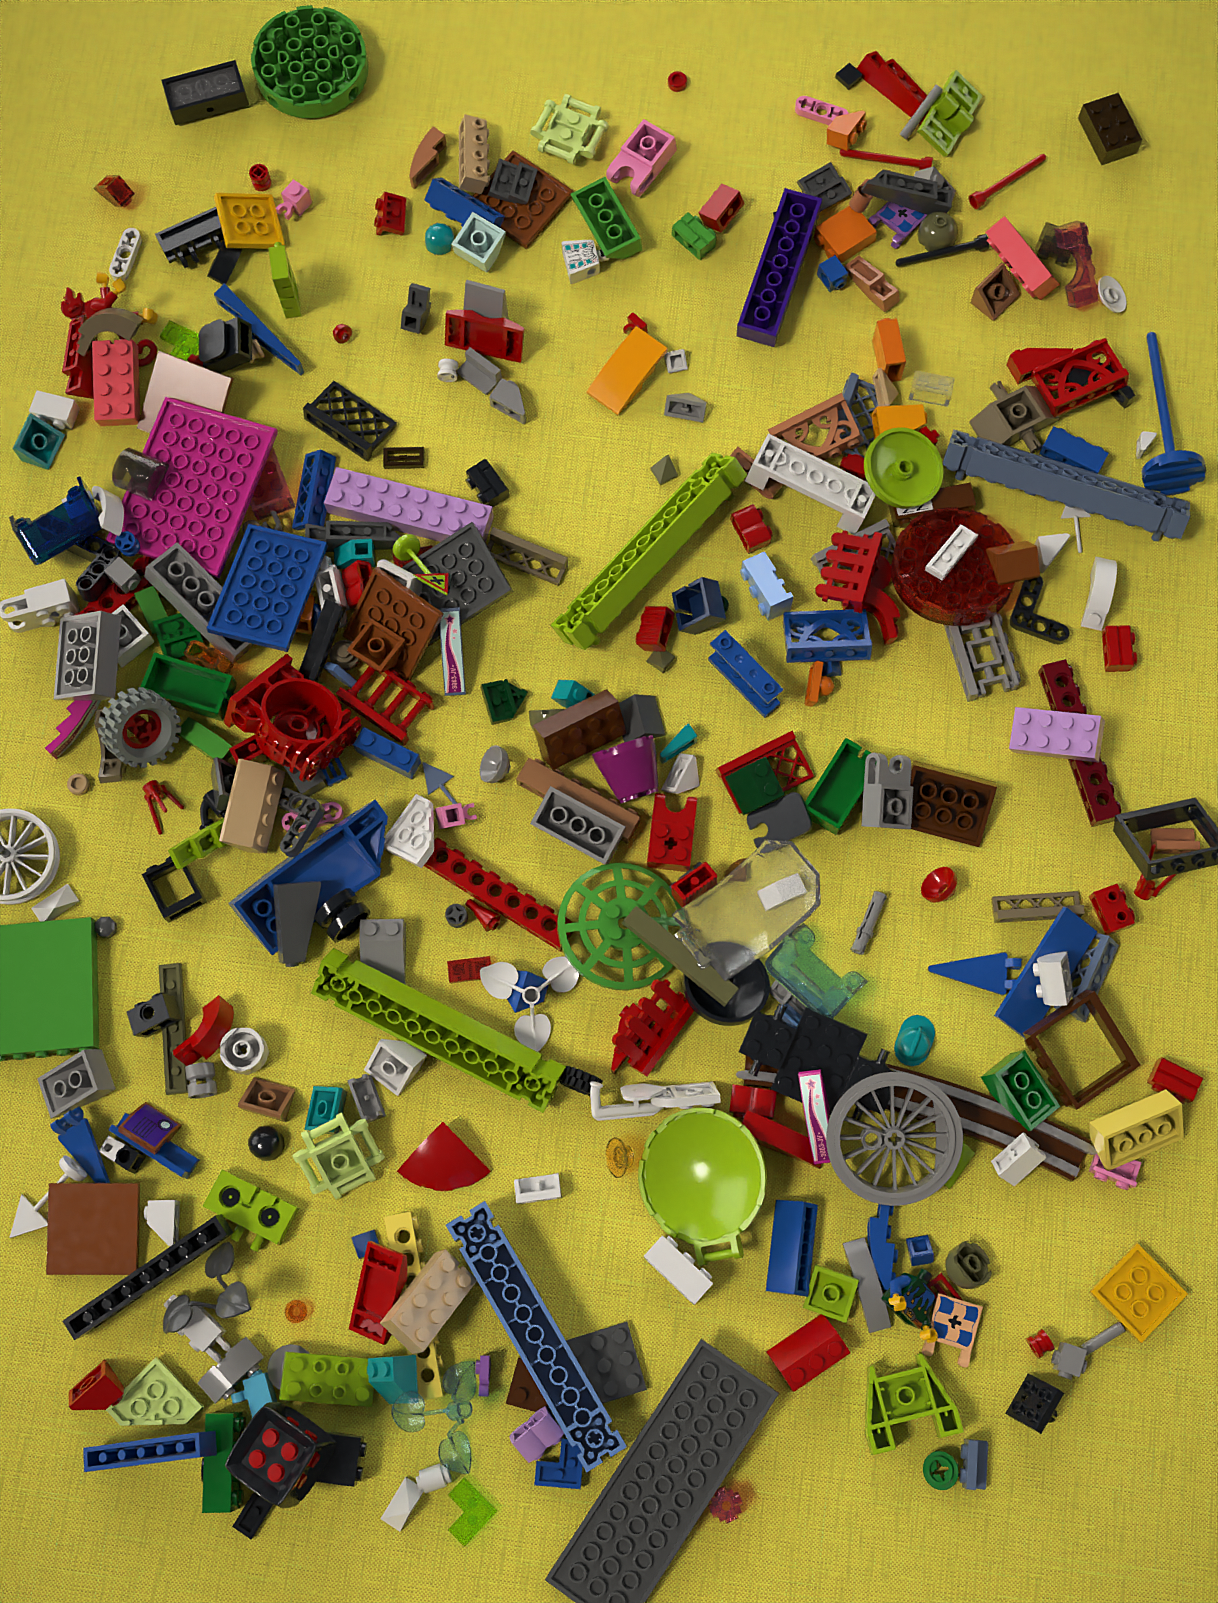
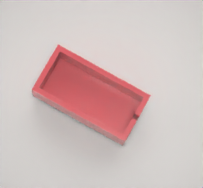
[985,216,1060,300]
[92,339,140,426]

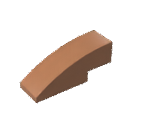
[409,126,447,189]
[844,256,900,312]

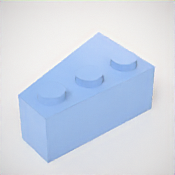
[740,551,793,621]

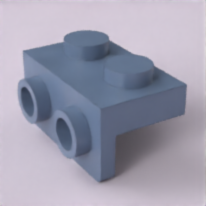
[959,1439,988,1490]

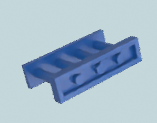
[708,630,784,718]

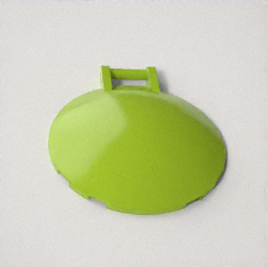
[638,1108,767,1266]

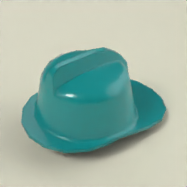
[894,1015,935,1066]

